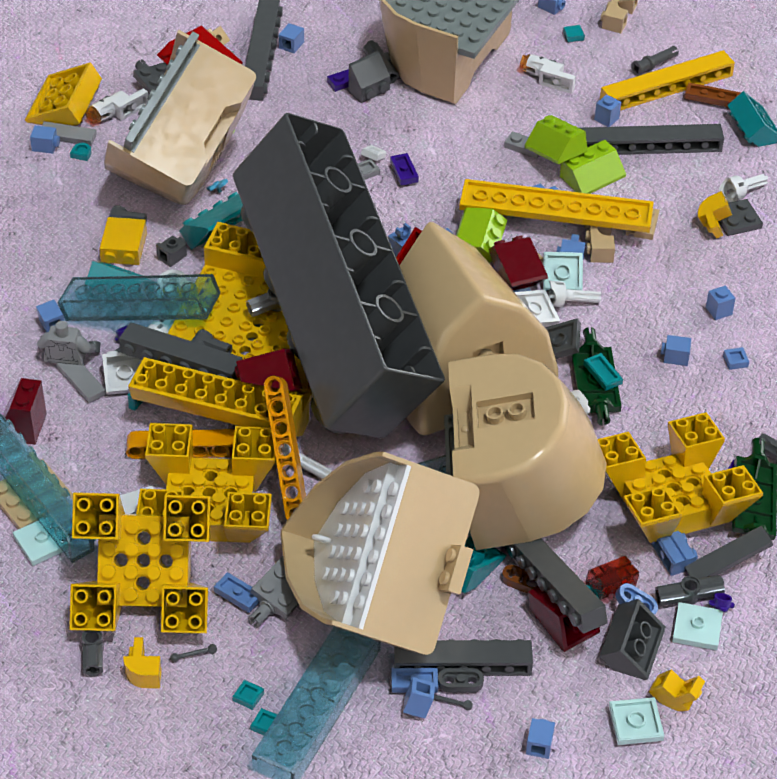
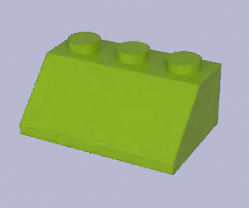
[525,115,588,164]
[560,140,626,194]
[456,208,507,263]

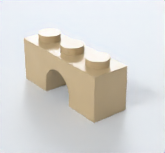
[600,0,638,34]
[584,225,615,263]

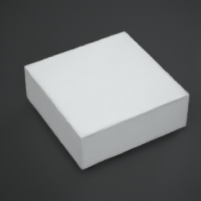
[361,145,387,161]

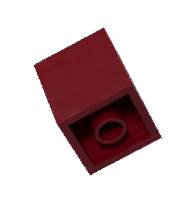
[489,235,548,290]
[235,348,303,391]
[0,378,47,445]
[528,586,600,652]

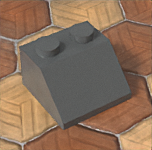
[349,51,390,103]

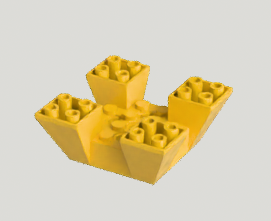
[598,412,763,543]
[136,423,275,543]
[69,492,211,633]

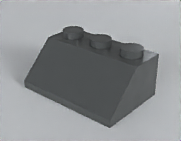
[599,599,666,680]

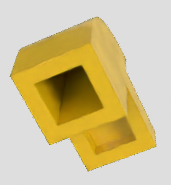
[698,191,732,239]
[123,637,162,688]
[649,669,705,711]

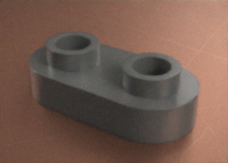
[438,668,484,693]

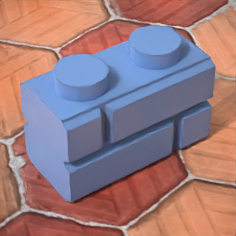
[651,531,698,576]

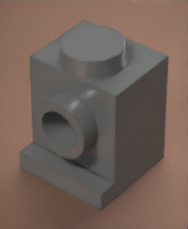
[156,235,187,267]

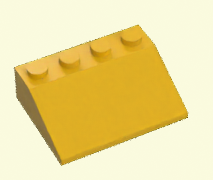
[25,62,102,126]

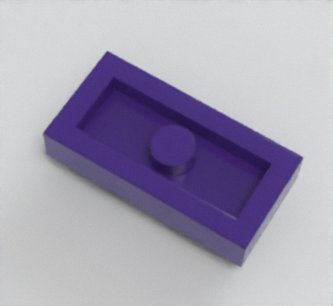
[327,69,349,92]
[390,153,419,186]

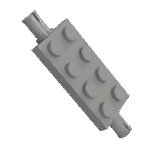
[248,556,299,627]

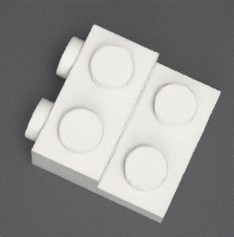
[515,290,560,327]
[102,351,142,395]

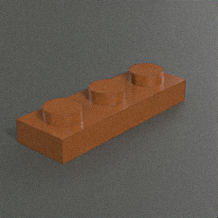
[684,82,741,108]

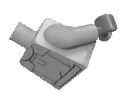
[37,321,101,365]

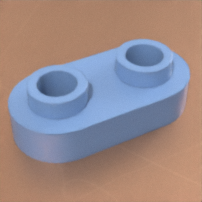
[615,583,658,614]

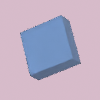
[723,347,749,370]

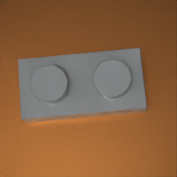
[504,131,539,159]

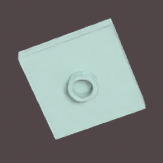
[543,252,583,291]
[12,514,72,566]
[672,602,723,650]
[609,697,665,745]

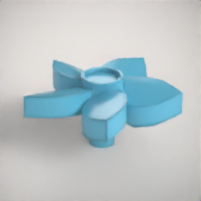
[206,179,228,193]

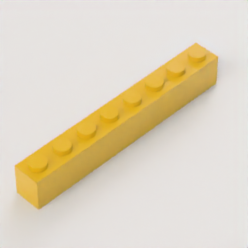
[600,50,735,110]

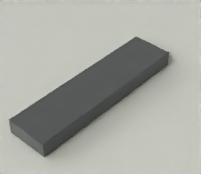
[685,526,773,579]

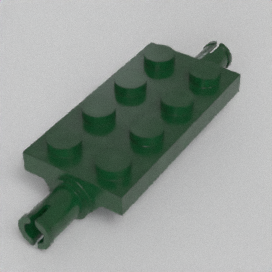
[571,327,622,425]
[732,437,777,540]

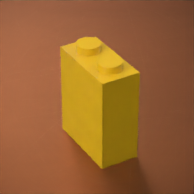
[100,217,147,265]

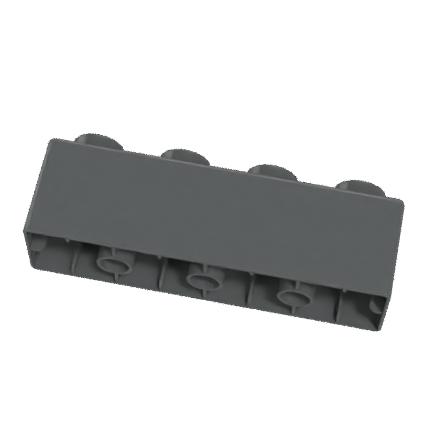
[233,113,445,438]

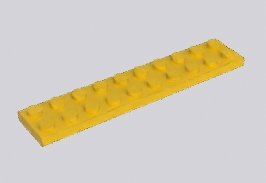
[459,179,654,233]

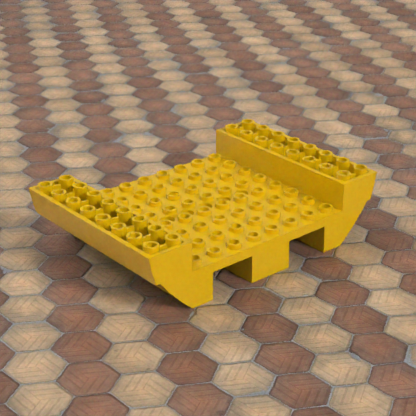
[128,222,313,437]

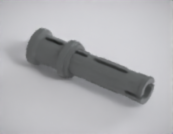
[631,46,679,76]

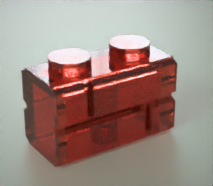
[585,556,639,600]

